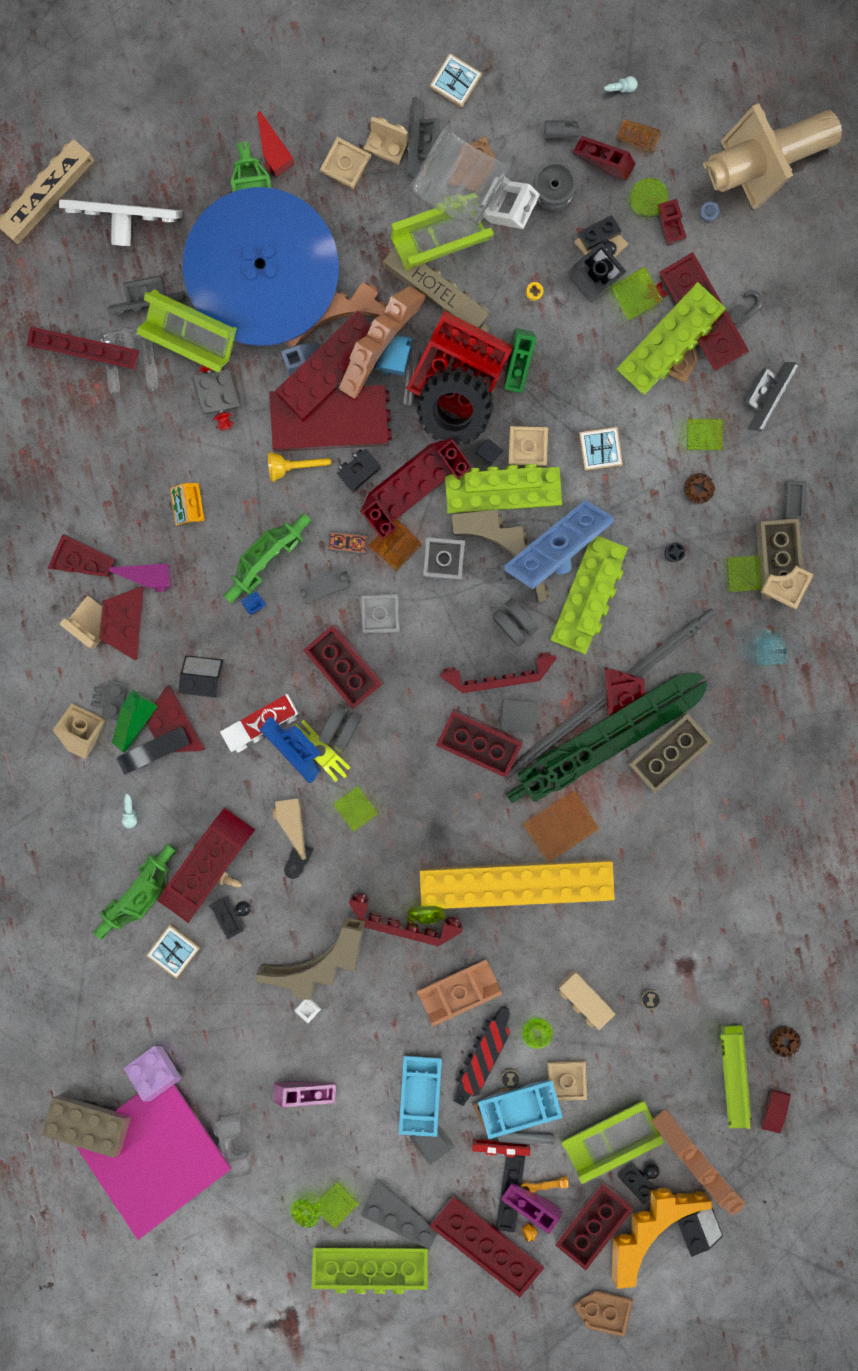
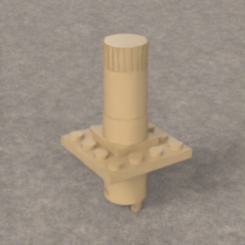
[703,104,842,210]

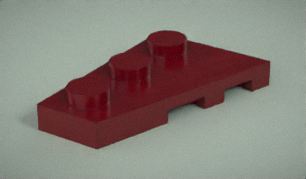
[47,534,116,577]

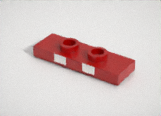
[472,1139,531,1157]

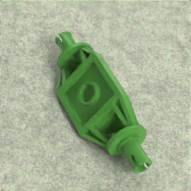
[231,142,271,260]
[223,513,312,604]
[93,844,177,940]

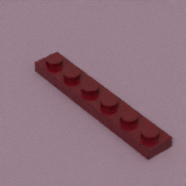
[26,327,140,370]

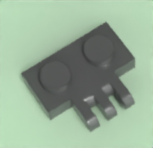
[90,680,128,721]

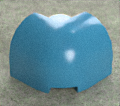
[374,336,413,376]

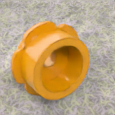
[521,1223,538,1242]

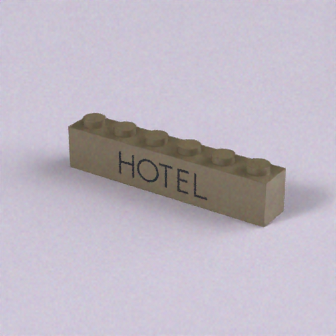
[383,247,489,328]

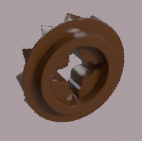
[684,473,715,504]
[770,1027,801,1058]

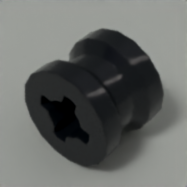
[664,542,686,562]

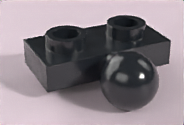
[578,215,621,255]
[209,896,251,940]
[618,1162,660,1205]

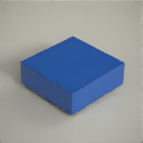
[240,591,266,615]

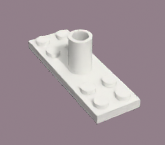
[59,200,183,246]

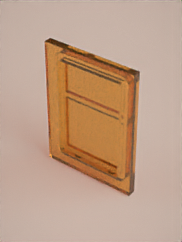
[523,791,600,862]

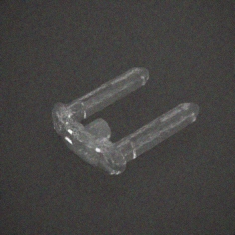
[100,327,158,397]

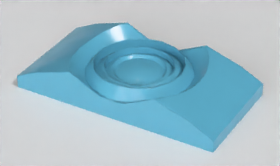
[399,1056,442,1137]
[478,1080,563,1139]

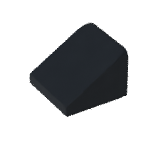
[476,439,503,465]

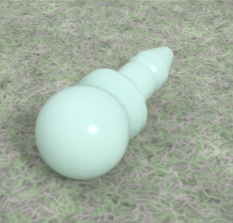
[604,76,638,93]
[122,794,137,829]

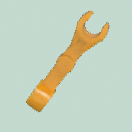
[521,1176,569,1193]

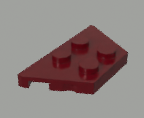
[99,587,144,660]
[604,667,647,737]
[146,685,205,752]

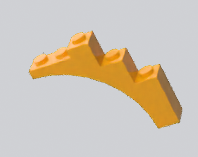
[612,1188,712,1289]

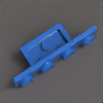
[260,717,320,783]

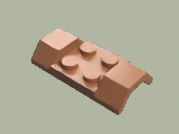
[416,959,502,1027]

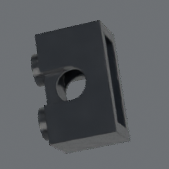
[337,449,381,493]

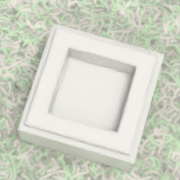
[294,999,321,1023]

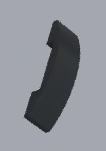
[117,726,191,775]

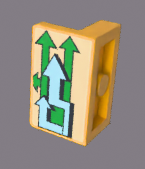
[170,483,205,525]

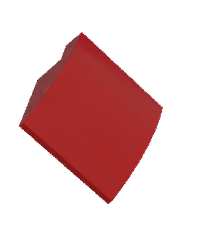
[406,310,513,418]

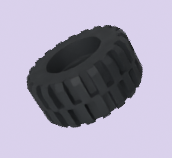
[417,366,493,445]

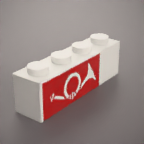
[220,694,300,753]

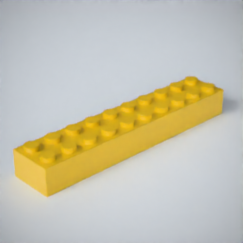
[420,859,615,910]

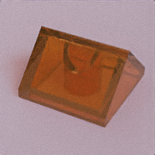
[368,519,422,572]

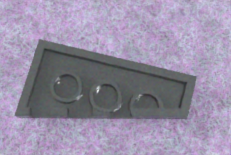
[361,1179,437,1250]

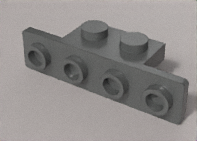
[406,97,440,179]
[108,275,185,315]
[744,362,798,431]

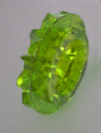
[522,1018,553,1049]
[290,1198,320,1228]

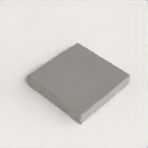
[360,594,400,634]

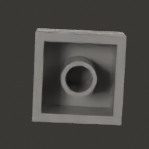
[423,537,465,581]

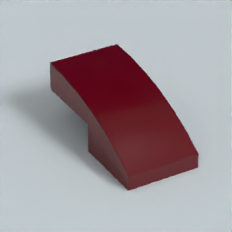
[658,199,687,245]
[761,1089,791,1133]

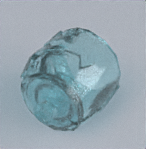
[756,630,788,666]

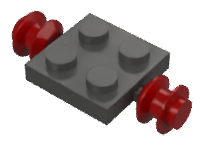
[191,362,240,431]

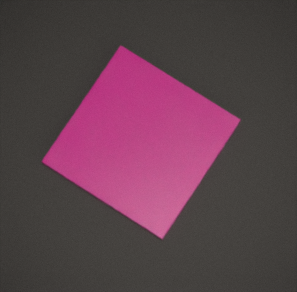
[76,1084,232,1240]

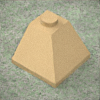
[53,703,106,759]

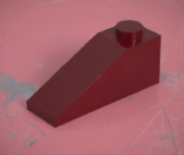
[573,136,636,180]

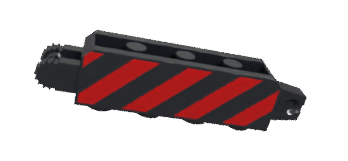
[453,1006,510,1106]

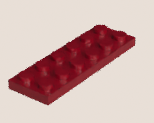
[659,252,749,372]
[275,311,371,419]
[429,1195,544,1298]

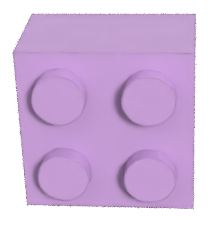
[123,1046,182,1101]

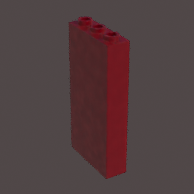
[269,385,392,452]

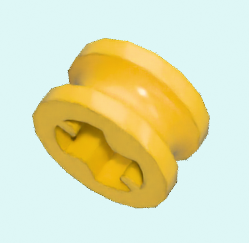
[525,282,544,301]

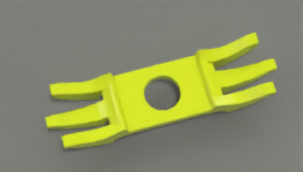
[293,720,351,782]

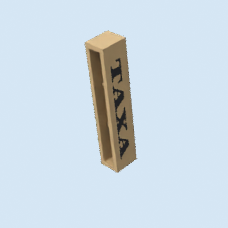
[0,139,95,245]

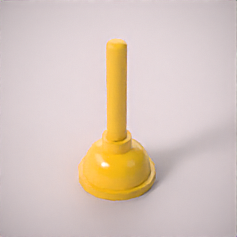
[268,451,331,482]

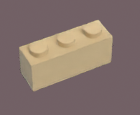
[558,970,616,1030]

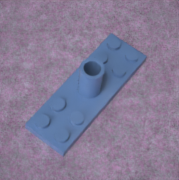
[504,500,614,589]

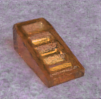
[617,119,661,152]

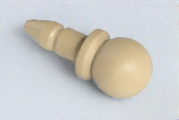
[216,872,242,887]

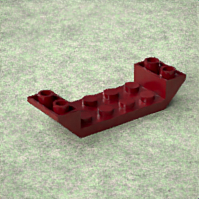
[360,438,472,540]
[440,652,556,693]
[157,807,256,923]
[349,893,463,946]

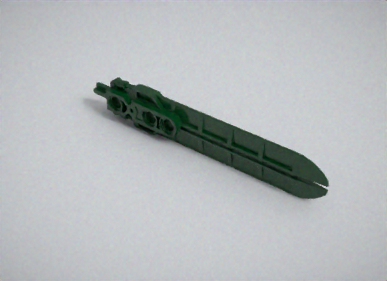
[506,673,708,803]

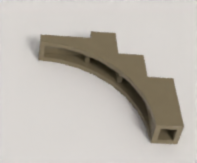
[451,509,549,603]
[255,917,365,1000]

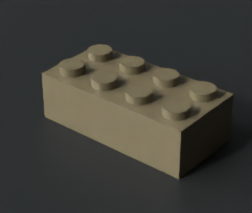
[756,519,805,600]
[627,713,713,793]
[41,1095,131,1158]

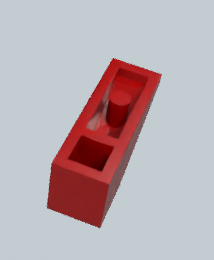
[257,111,295,177]

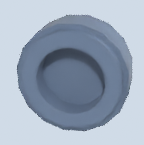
[700,201,720,221]

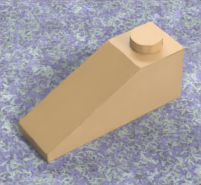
[273,798,306,860]

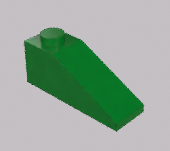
[504,328,537,393]
[112,690,158,753]

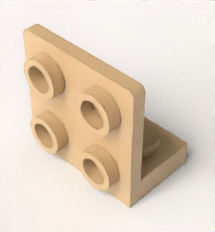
[364,117,408,166]
[60,596,102,649]

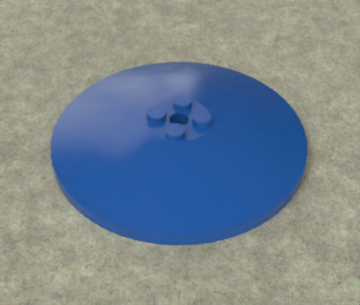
[183,187,339,346]

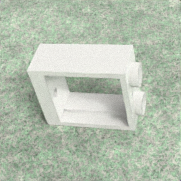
[480,179,540,229]

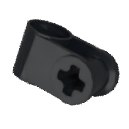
[284,844,314,879]

